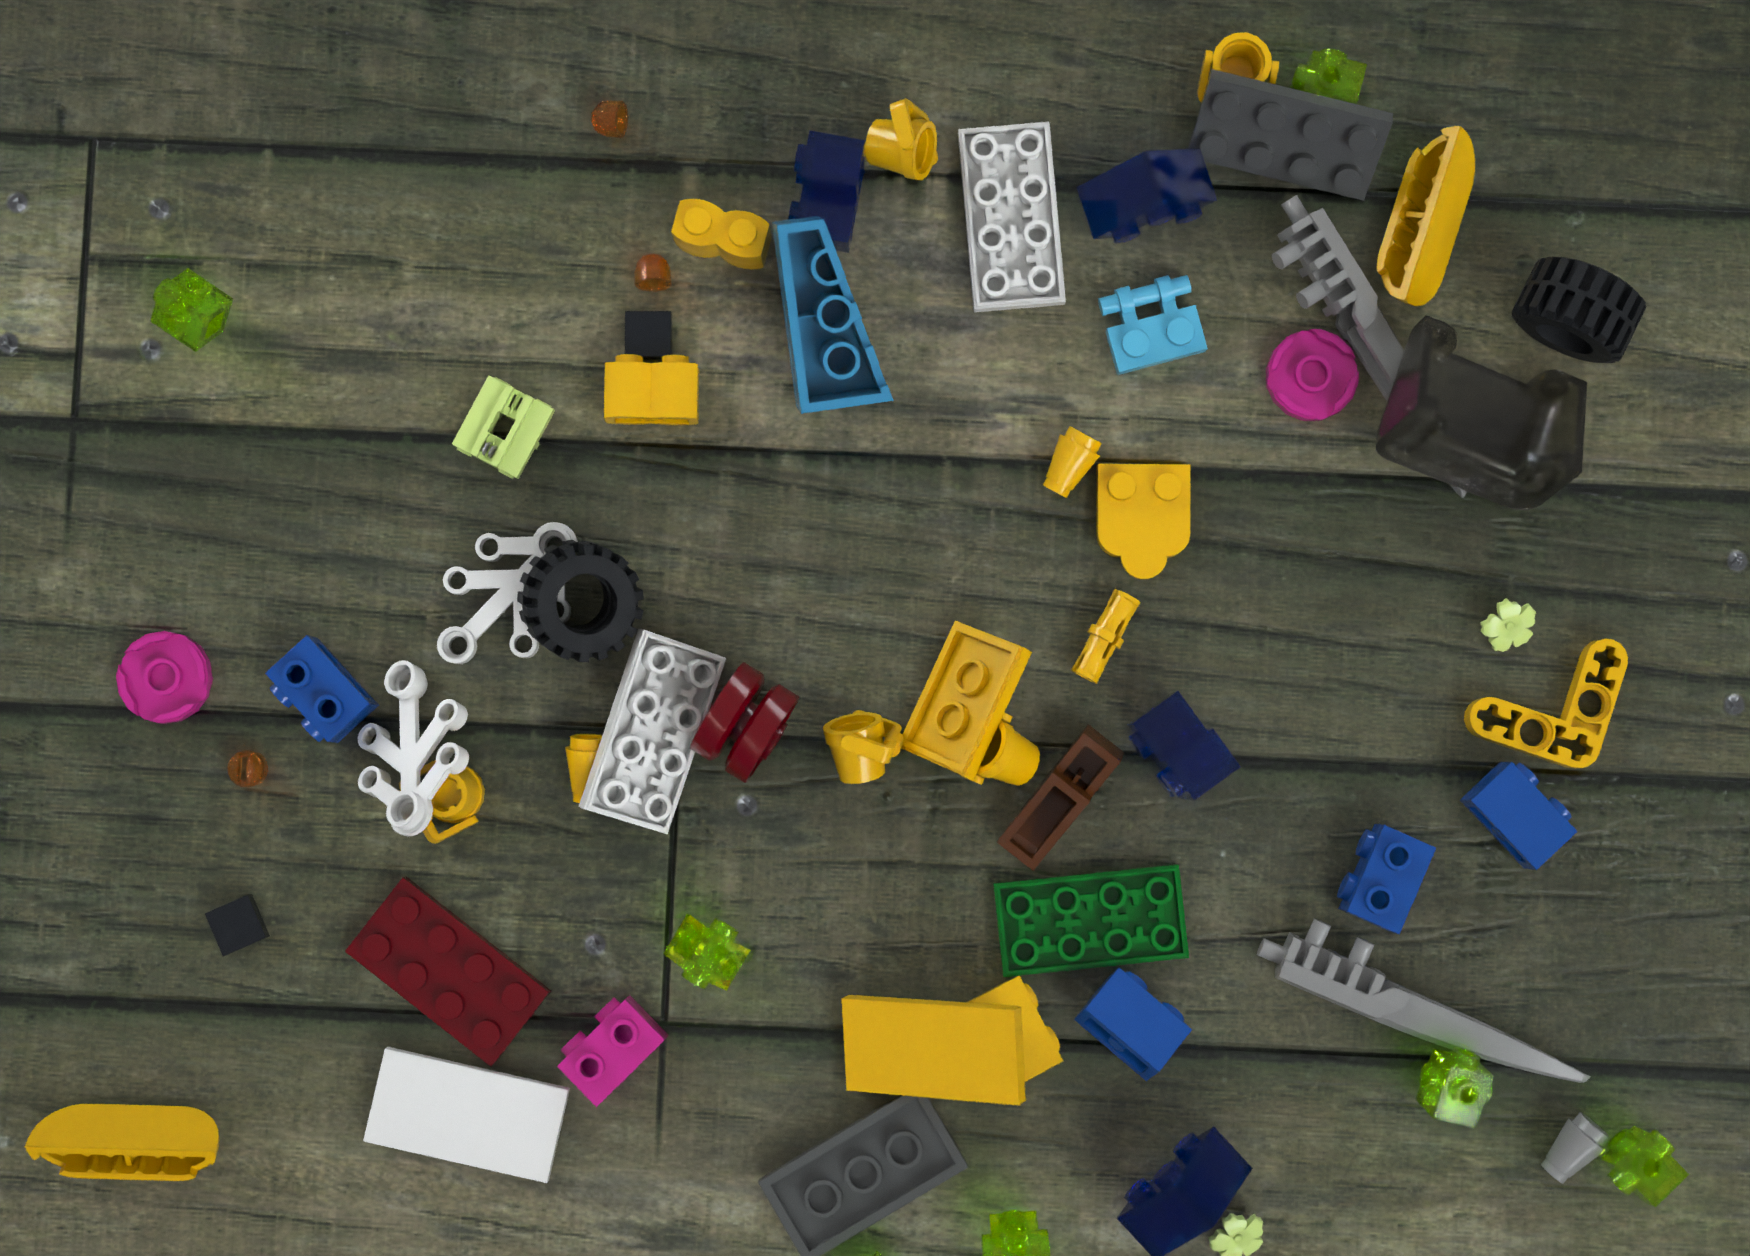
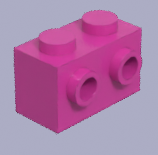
[557,995,668,1107]

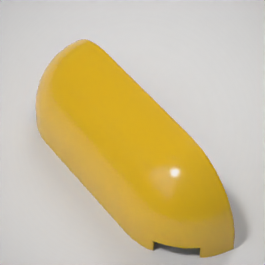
[1377,126,1475,306]
[25,1104,219,1181]

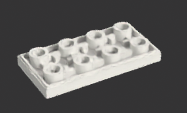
[958,122,1066,312]
[579,628,726,834]
[363,1047,570,1183]

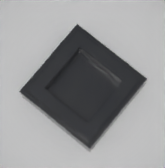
[625,311,672,359]
[205,894,270,956]

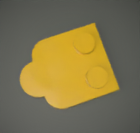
[1096,464,1190,580]

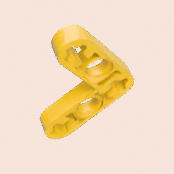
[1464,638,1628,768]

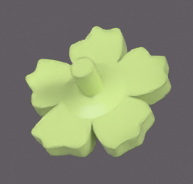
[1480,598,1536,652]
[1208,1213,1263,1256]

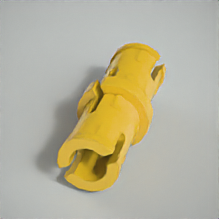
[1071,589,1141,684]

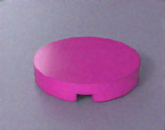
[1266,329,1359,421]
[116,631,213,724]

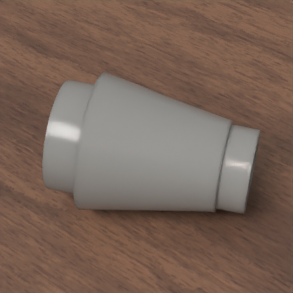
[1541,1112,1610,1184]

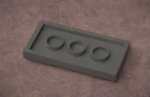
[1186,69,1393,201]
[758,1095,968,1256]

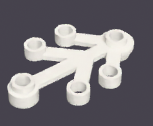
[437,522,578,664]
[358,660,469,837]

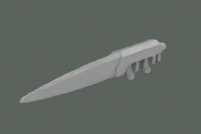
[1272,195,1467,498]
[1257,919,1591,1083]

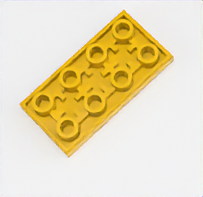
[841,995,1026,1105]

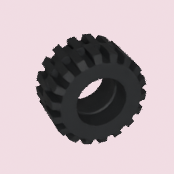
[1512,257,1647,363]
[517,540,644,662]

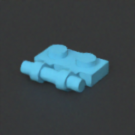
[1098,275,1208,375]

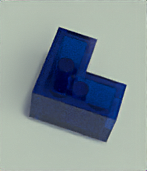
[788,130,866,253]
[1076,149,1217,244]
[1128,691,1241,801]
[1117,1126,1253,1256]

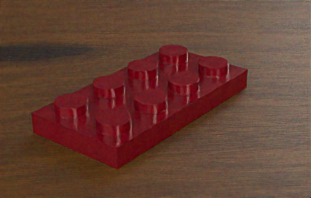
[345,877,551,1067]

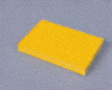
[901,621,1032,780]

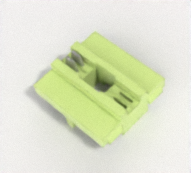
[452,375,555,479]

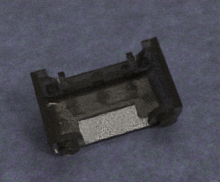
[1376,315,1587,510]

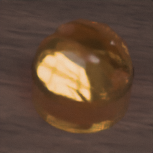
[591,100,628,138]
[634,253,671,292]
[227,750,268,787]

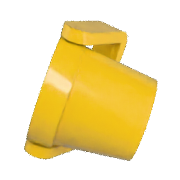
[1197,32,1279,102]
[865,98,938,180]
[823,710,904,784]
[960,713,1040,786]
[399,760,485,844]

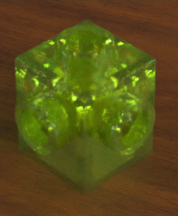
[1291,49,1367,104]
[151,268,233,352]
[664,913,750,991]
[1415,1047,1494,1128]
[1601,1126,1689,1208]
[981,1210,1050,1256]

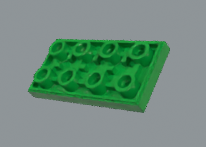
[993,864,1189,977]

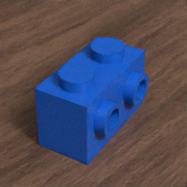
[265,635,379,743]
[1460,762,1578,870]
[1337,824,1436,935]
[1074,968,1192,1081]

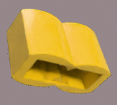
[671,199,772,269]
[604,354,699,425]

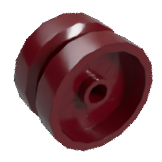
[689,662,800,783]

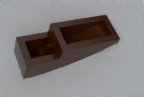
[997,724,1124,871]

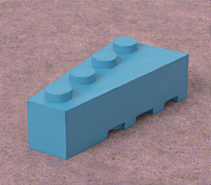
[772,216,894,414]

